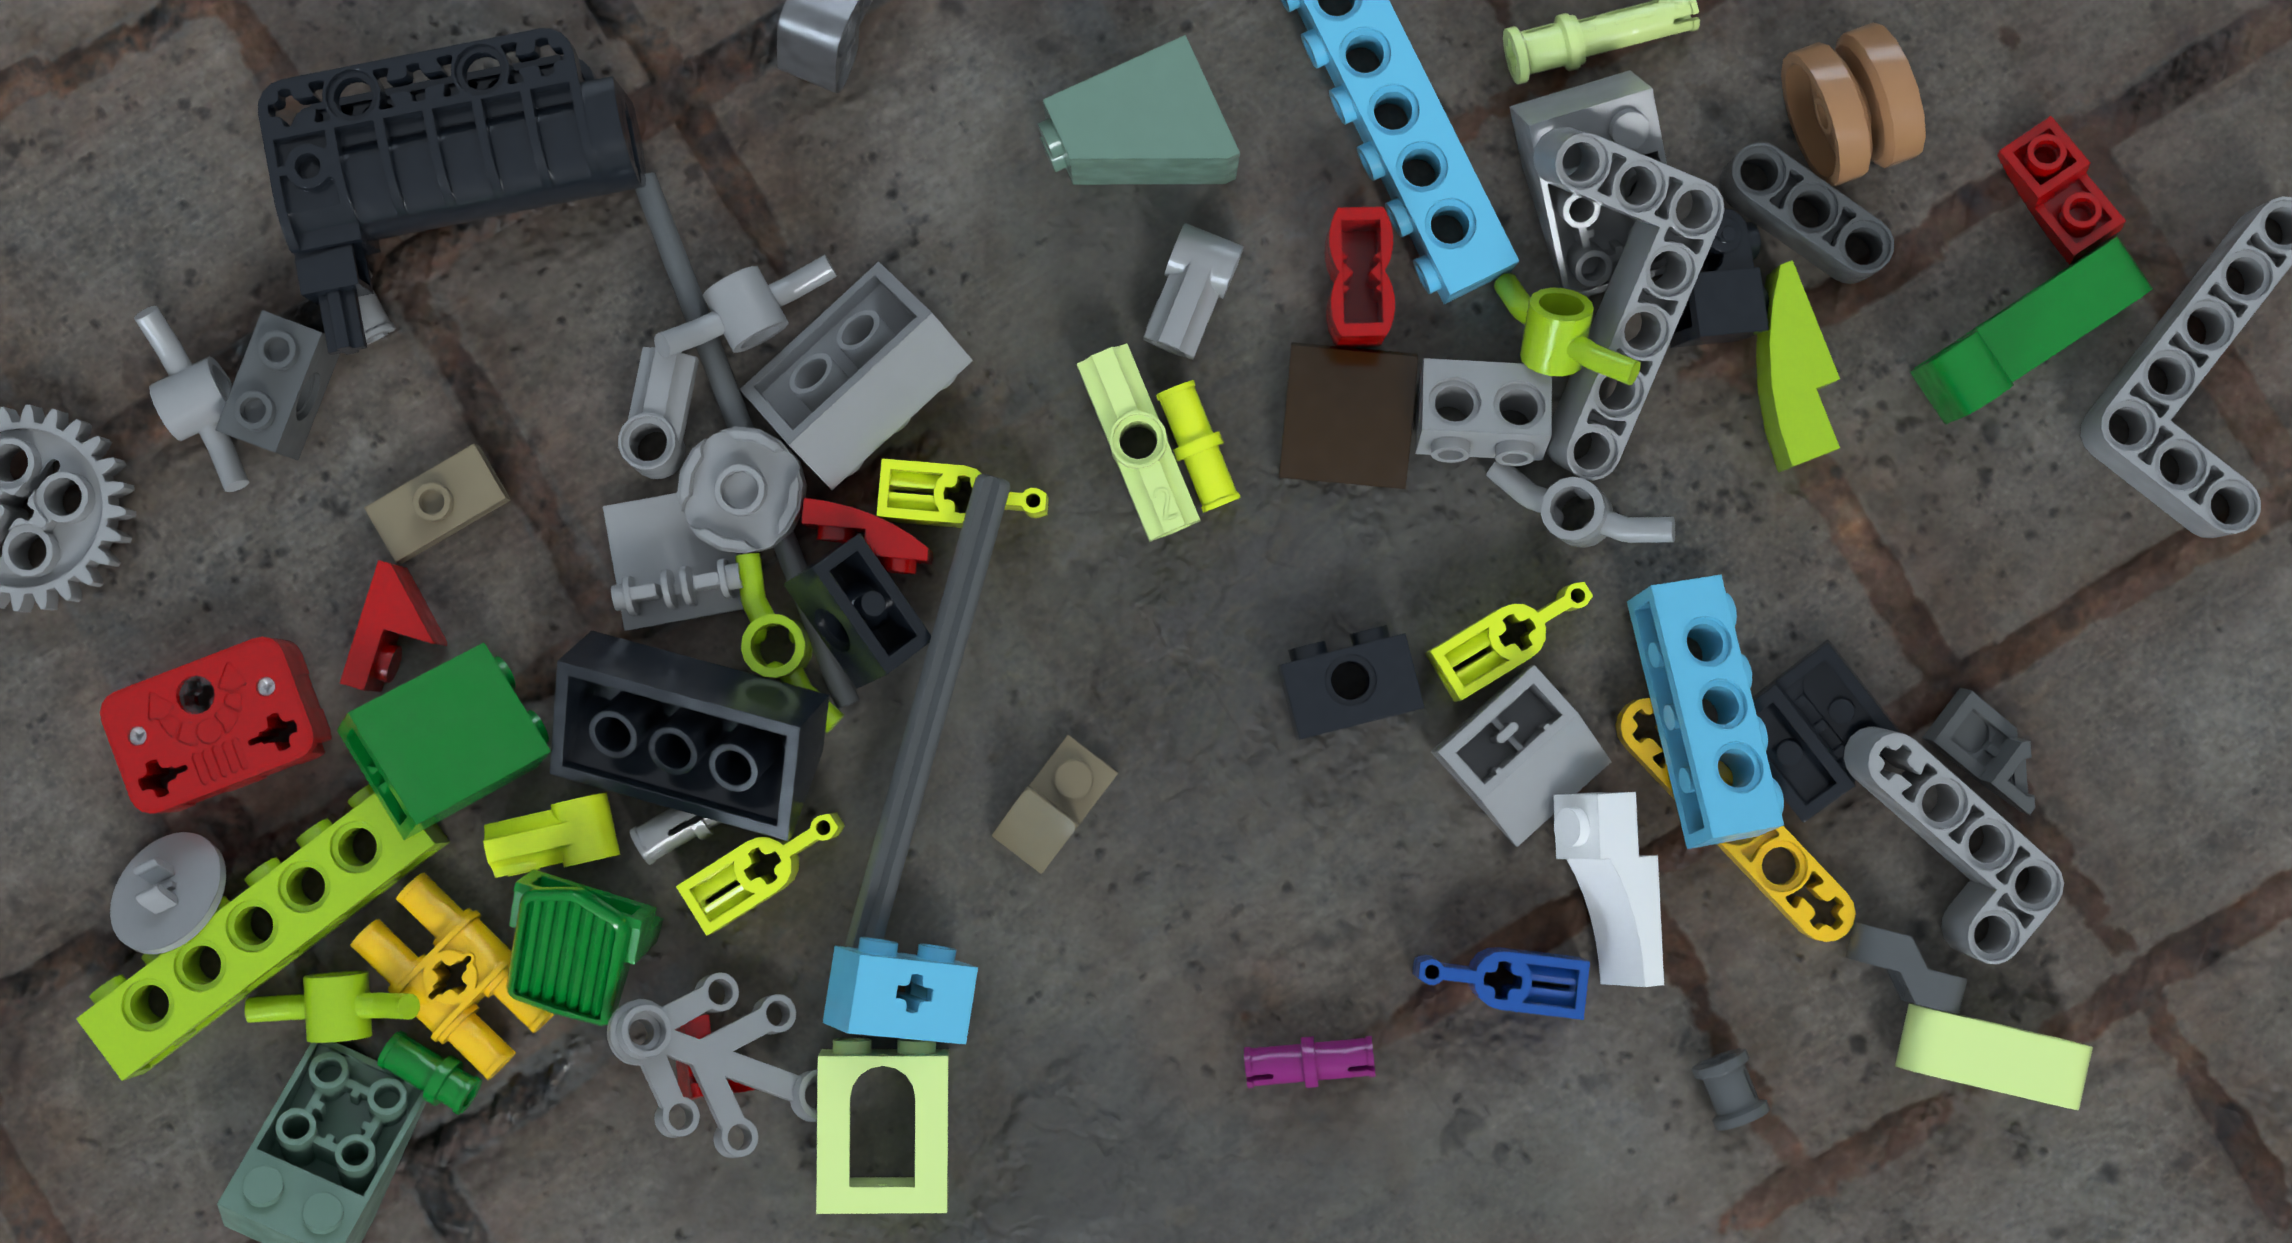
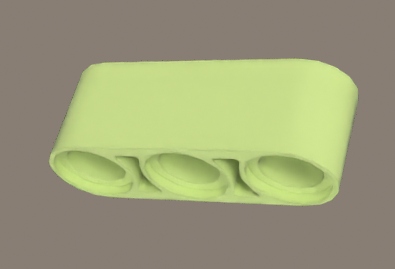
[1895,1003,2093,1110]

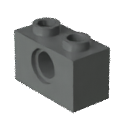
[215,310,340,460]

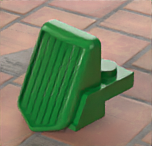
[506,869,664,1026]

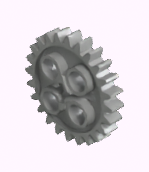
[0,405,136,613]

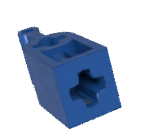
[1412,947,1590,1020]

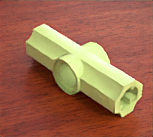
[1077,343,1200,542]

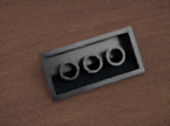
[550,631,829,841]

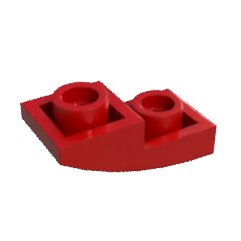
[1997,116,2126,265]
[801,498,933,575]

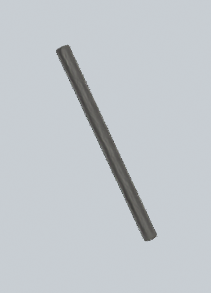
[844,474,1010,948]

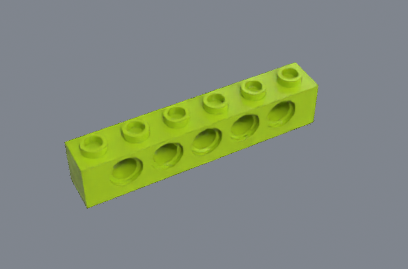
[76,784,450,1081]

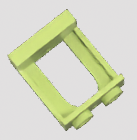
[816,1038,949,1214]

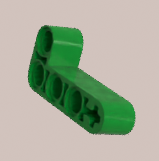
[1910,236,2153,425]

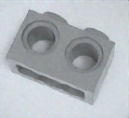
[1415,358,1552,466]

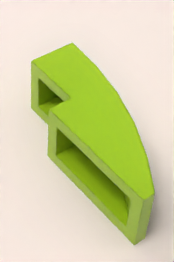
[1756,260,1840,473]

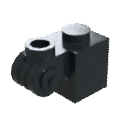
[1670,208,1770,348]

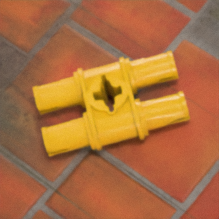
[350,873,555,1080]

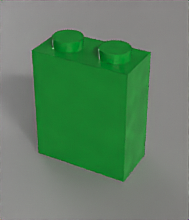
[337,643,551,840]

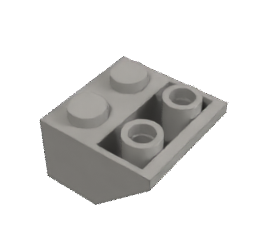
[1430,665,1612,847]

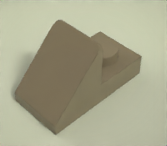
[991,735,1118,874]

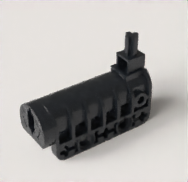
[258,28,646,355]

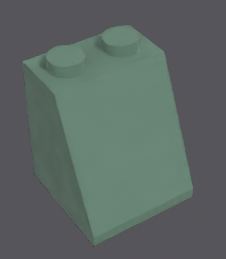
[1037,35,1240,185]

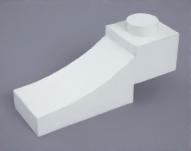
[1553,792,1664,987]

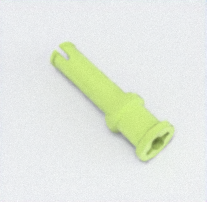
[1503,0,1700,84]

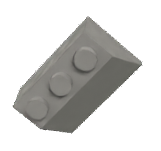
[739,262,973,490]

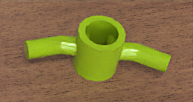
[1494,273,1641,385]
[735,553,844,733]
[244,970,420,1043]

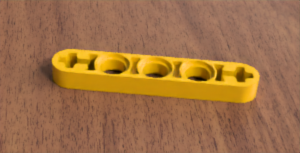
[1616,698,1856,942]

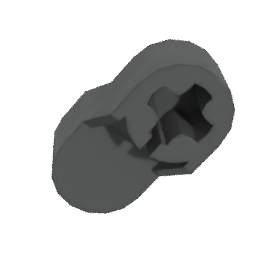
[1845,922,1968,1015]

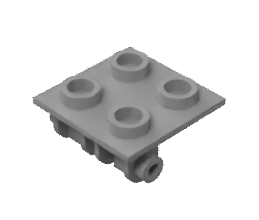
[603,493,744,631]

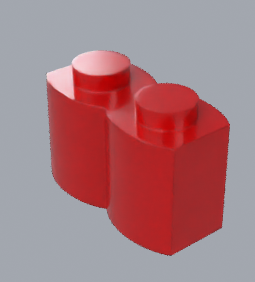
[1324,207,1395,347]

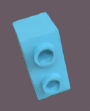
[822,937,978,1044]

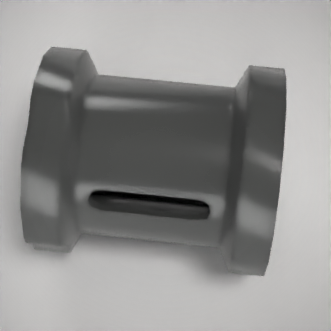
[1691,1048,1770,1131]

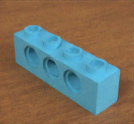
[1627,575,1784,849]

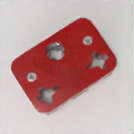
[100,637,332,814]

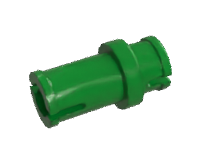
[377,1030,482,1115]

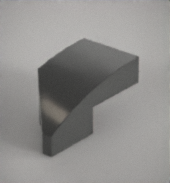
[1922,688,2036,815]

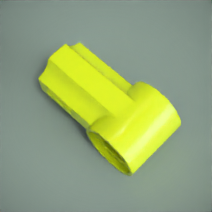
[483,792,620,878]

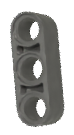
[1719,142,1894,284]

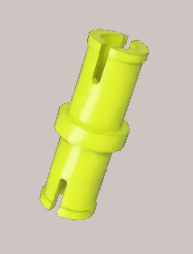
[1156,380,1241,513]

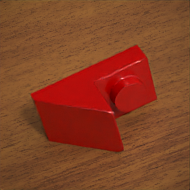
[340,560,447,692]

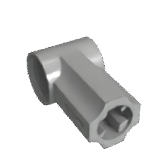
[1144,223,1244,360]
[618,347,699,479]

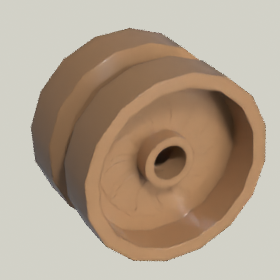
[1781,22,1926,187]

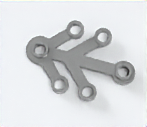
[607,972,818,1158]

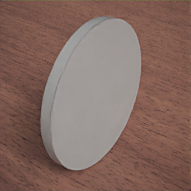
[110,832,226,954]

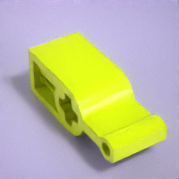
[877,459,1049,528]
[1425,582,1593,702]
[676,813,845,936]

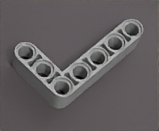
[1533,127,1724,481]
[2080,196,2292,538]

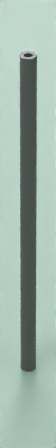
[635,172,860,709]

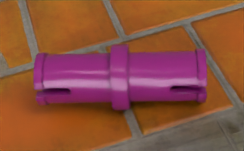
[1244,1036,1376,1088]

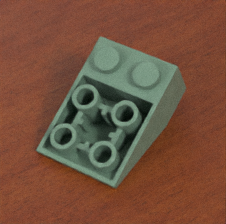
[217,1042,426,1243]

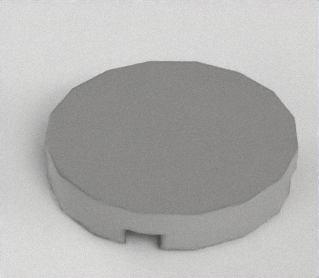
[677,426,807,554]

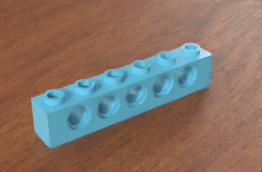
[1281,0,1519,304]

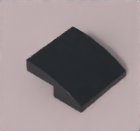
[1752,639,1902,823]

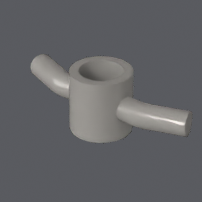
[654,255,837,358]
[134,306,249,492]
[1486,461,1675,548]

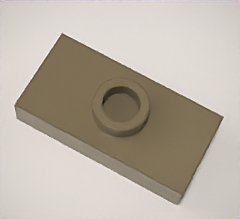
[364,444,511,564]

